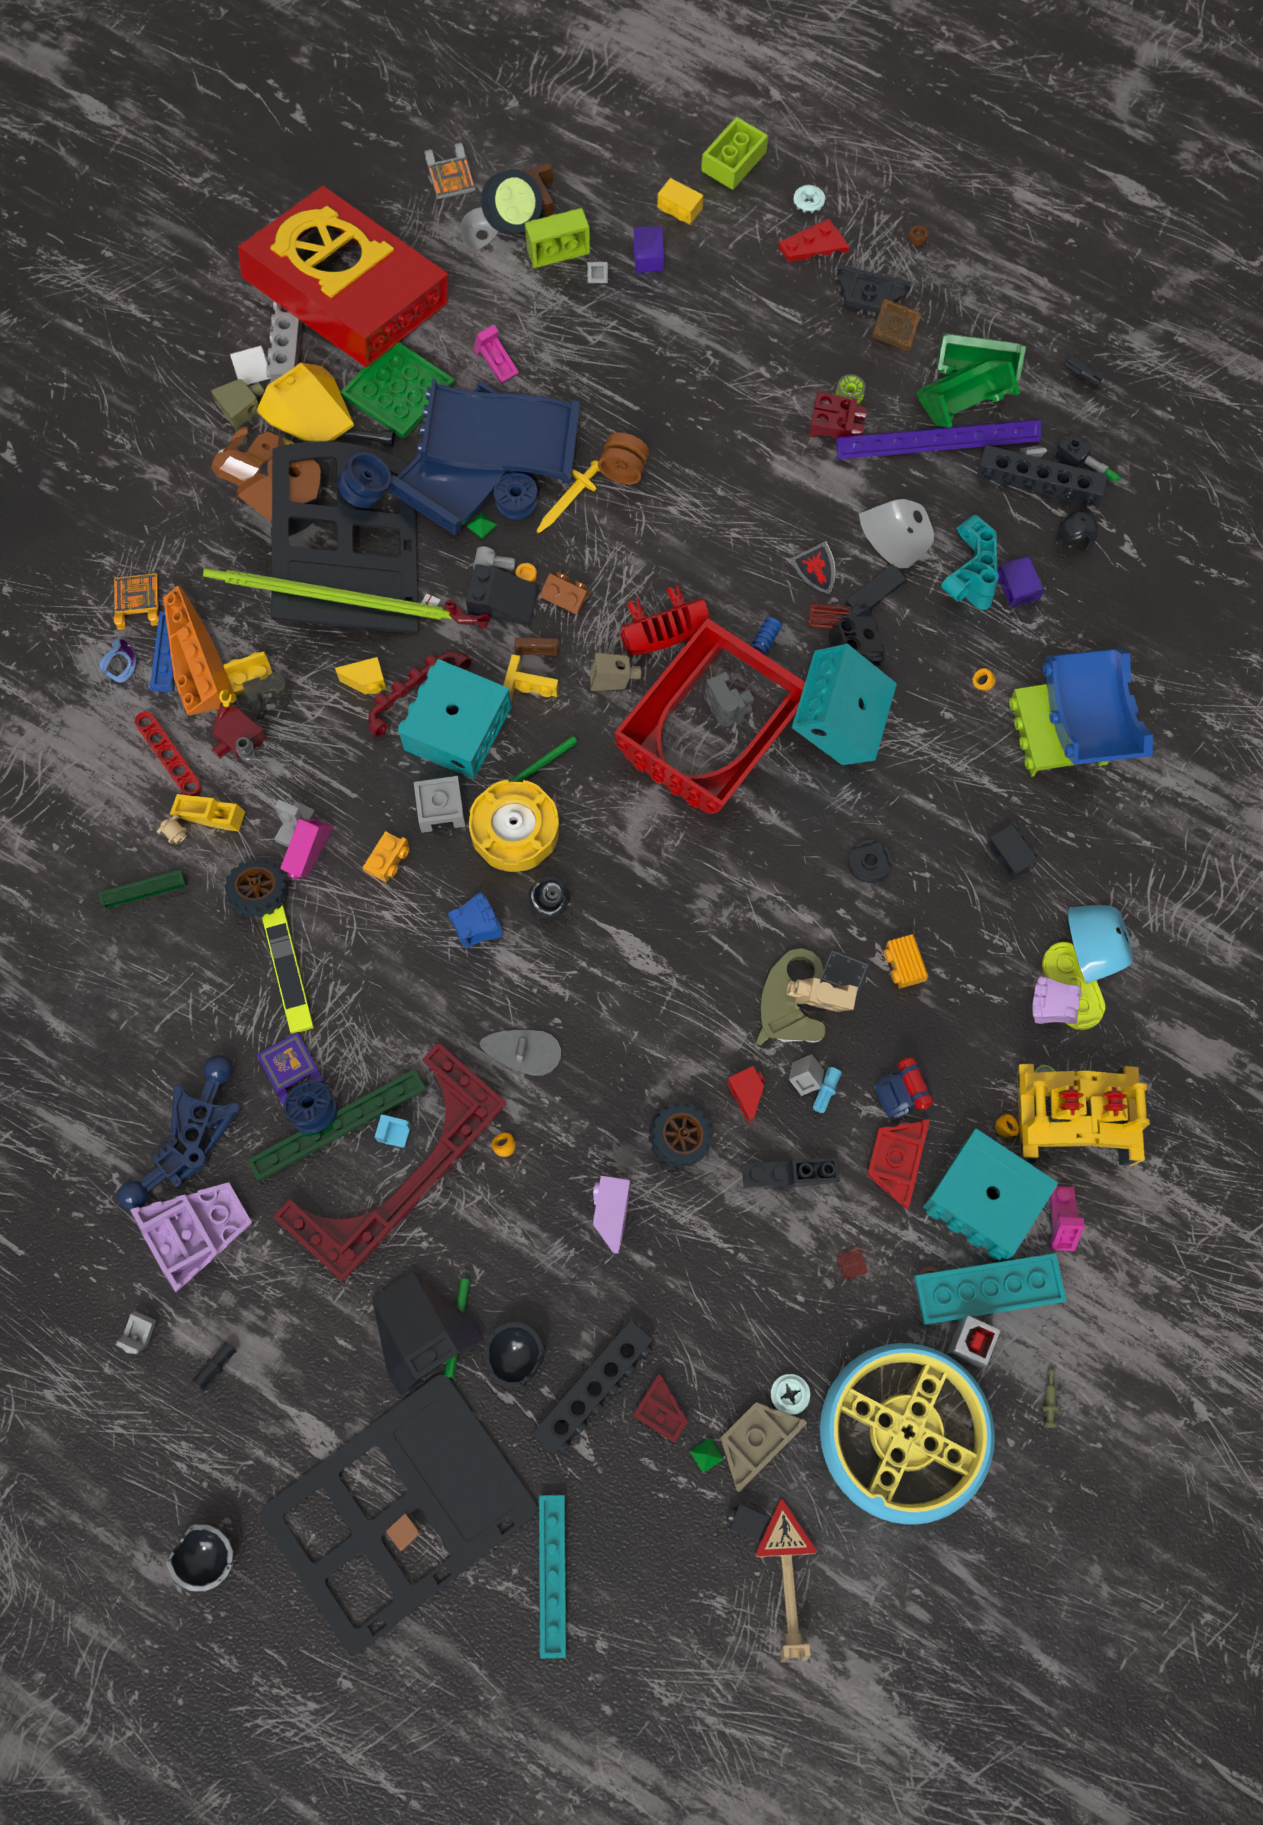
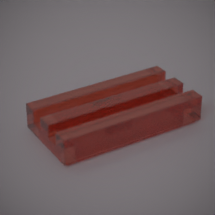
[808,603,852,628]

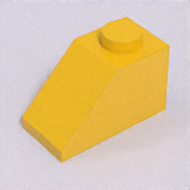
[335,657,386,695]

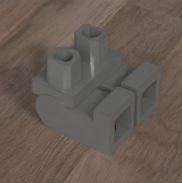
[704,672,754,727]

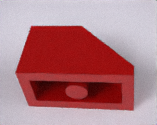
[727,1066,765,1124]

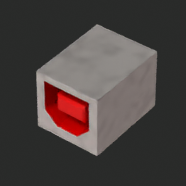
[947,1316,1000,1369]

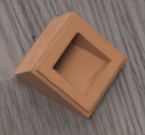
[386,1513,421,1551]

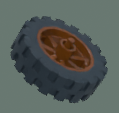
[225,859,288,918]
[648,1103,713,1168]

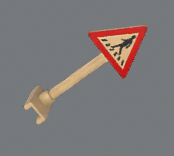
[756,1500,817,1662]

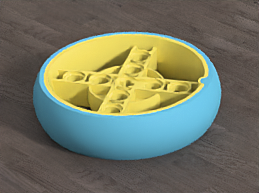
[820,1343,995,1524]

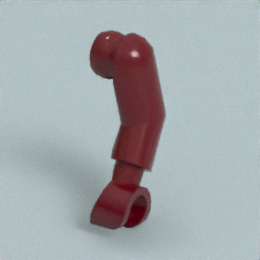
[444,600,490,629]

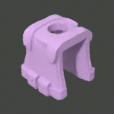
[1033,976,1082,1024]

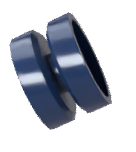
[338,452,391,508]

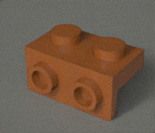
[540,571,592,615]

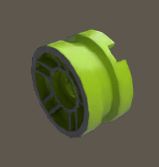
[835,374,866,405]

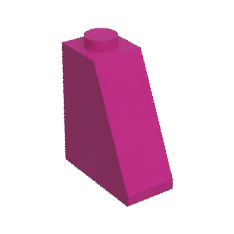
[280,818,334,879]

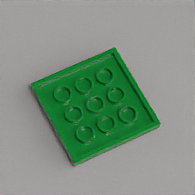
[340,342,455,439]

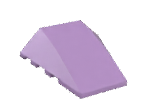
[130,1182,252,1293]

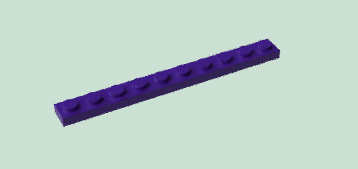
[836,419,1041,459]

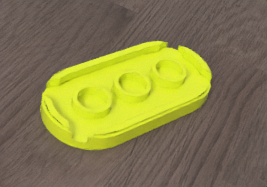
[1042,942,1105,1030]

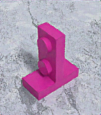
[473,325,519,384]
[1049,1186,1085,1251]

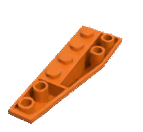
[163,586,234,715]

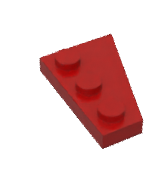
[778,219,849,261]

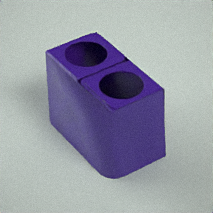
[633,226,664,273]
[997,556,1044,608]

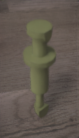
[1042,1368,1059,1428]

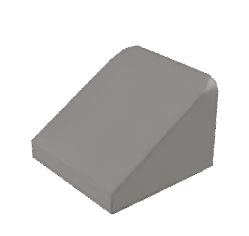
[588,262,608,283]

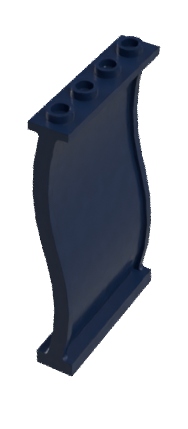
[418,379,580,484]
[389,381,510,536]

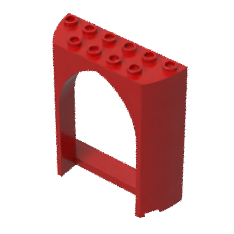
[614,618,805,814]

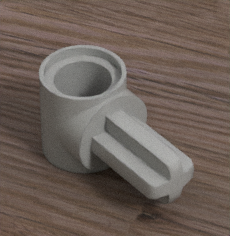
[473,547,516,571]

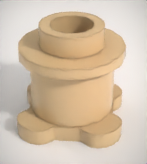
[157,814,187,844]

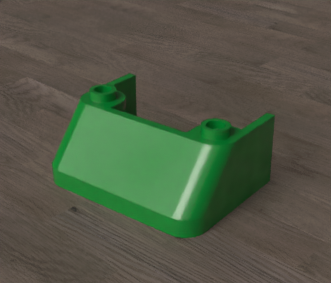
[936,333,1026,380]
[916,359,1020,428]

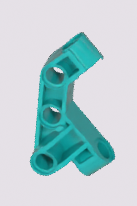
[941,515,999,610]

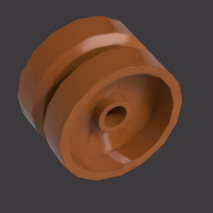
[598,433,650,485]

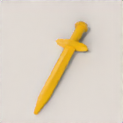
[537,460,600,533]

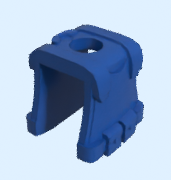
[448,892,503,948]

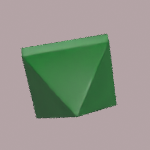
[467,512,497,539]
[690,1438,724,1473]

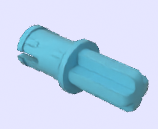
[813,1067,842,1113]

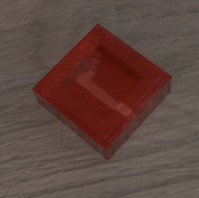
[836,1249,868,1281]

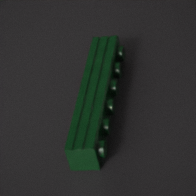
[98,870,187,910]

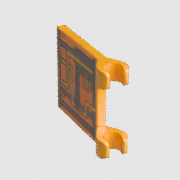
[114,573,159,630]

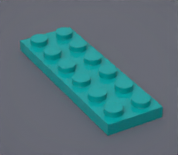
[914,1253,1067,1325]

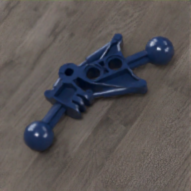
[117,1055,241,1210]

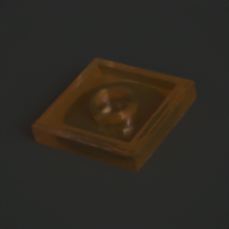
[871,299,921,351]

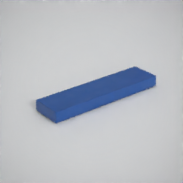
[150,611,175,692]

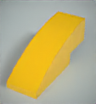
[170,794,245,832]

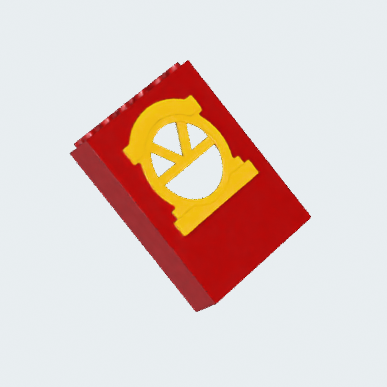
[238,186,448,368]

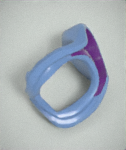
[99,638,136,683]

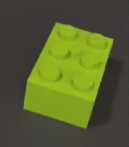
[702,117,768,190]
[525,208,590,268]

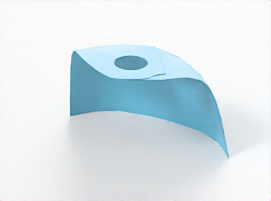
[1068,905,1133,984]

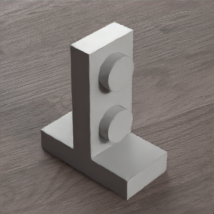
[275,800,316,847]

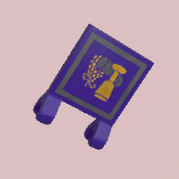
[256,1032,326,1105]

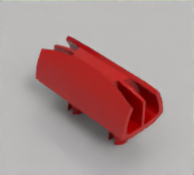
[619,585,710,656]

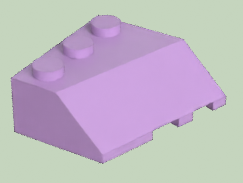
[593,1176,630,1254]

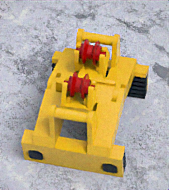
[1017,1064,1150,1166]

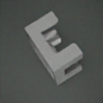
[414,776,465,833]

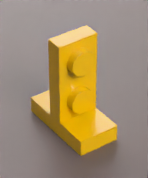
[503,655,559,703]

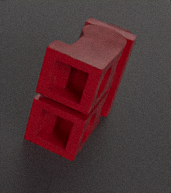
[809,392,867,439]

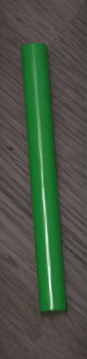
[509,736,578,782]
[445,1278,470,1378]

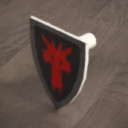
[791,541,836,594]

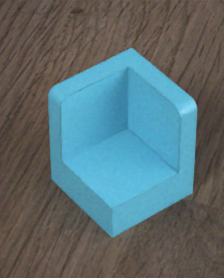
[375,1114,411,1148]

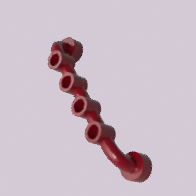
[368,651,472,737]

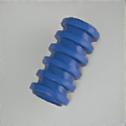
[750,617,782,656]

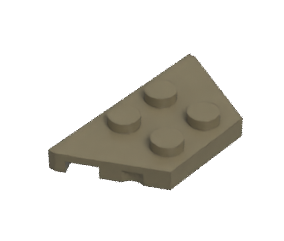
[721,1402,807,1492]

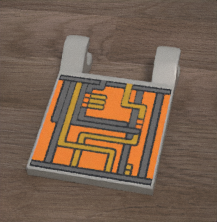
[425,143,475,199]

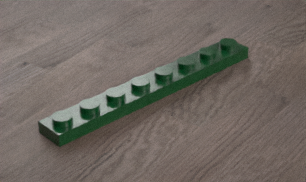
[247,1069,427,1182]

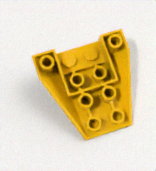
[257,363,354,442]

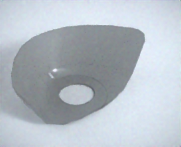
[461,207,498,250]

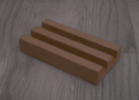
[515,638,559,656]

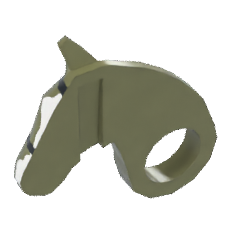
[756,948,825,1046]

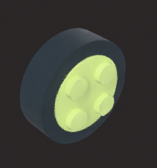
[481,169,542,234]

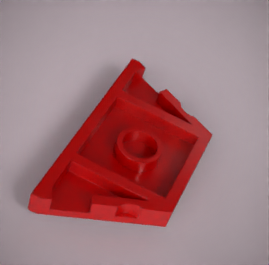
[867,1120,930,1209]

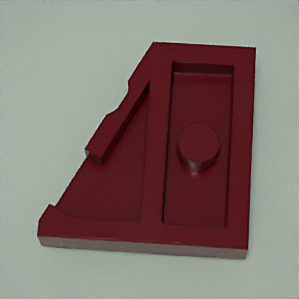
[633,1374,688,1444]

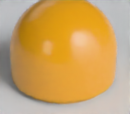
[973,668,996,691]
[995,1114,1019,1139]
[491,1133,516,1157]

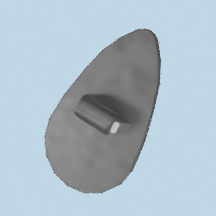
[480,1030,561,1076]

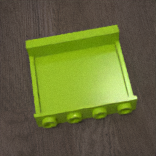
[1009,684,1109,777]

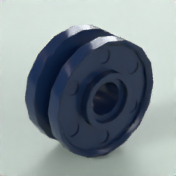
[494,472,538,520]
[284,1081,338,1134]

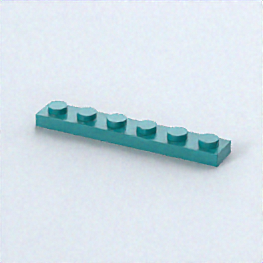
[539,1495,566,1659]

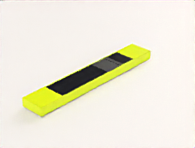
[262,903,314,1034]

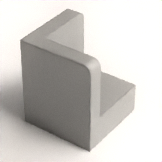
[789,1054,824,1096]

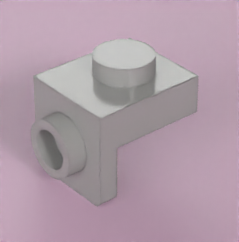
[116,1311,156,1354]

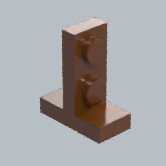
[523,162,554,217]

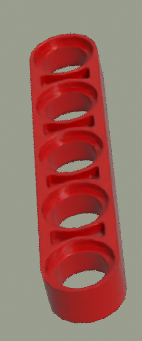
[134,711,202,796]

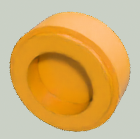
[515,563,537,583]

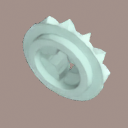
[794,185,825,213]
[771,1374,810,1415]

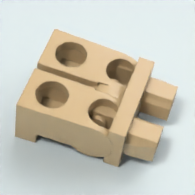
[786,978,858,1012]

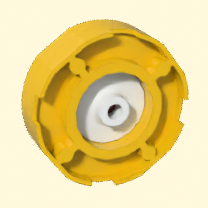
[469,780,559,872]

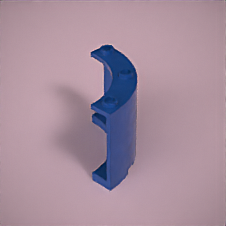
[1043,648,1153,764]

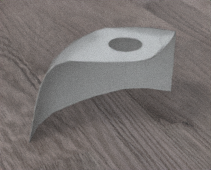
[859,499,934,568]

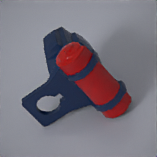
[875,1057,934,1118]

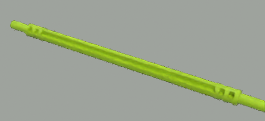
[203,568,453,620]

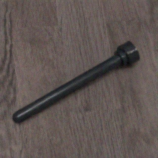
[340,429,396,447]

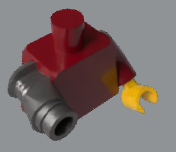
[211,690,267,761]

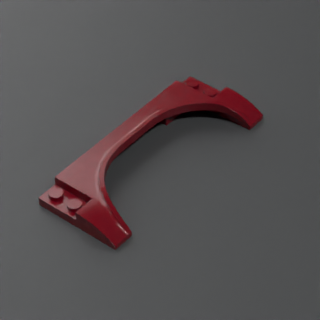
[273,1042,507,1282]

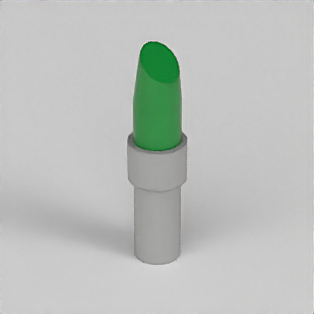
[1084,456,1121,482]

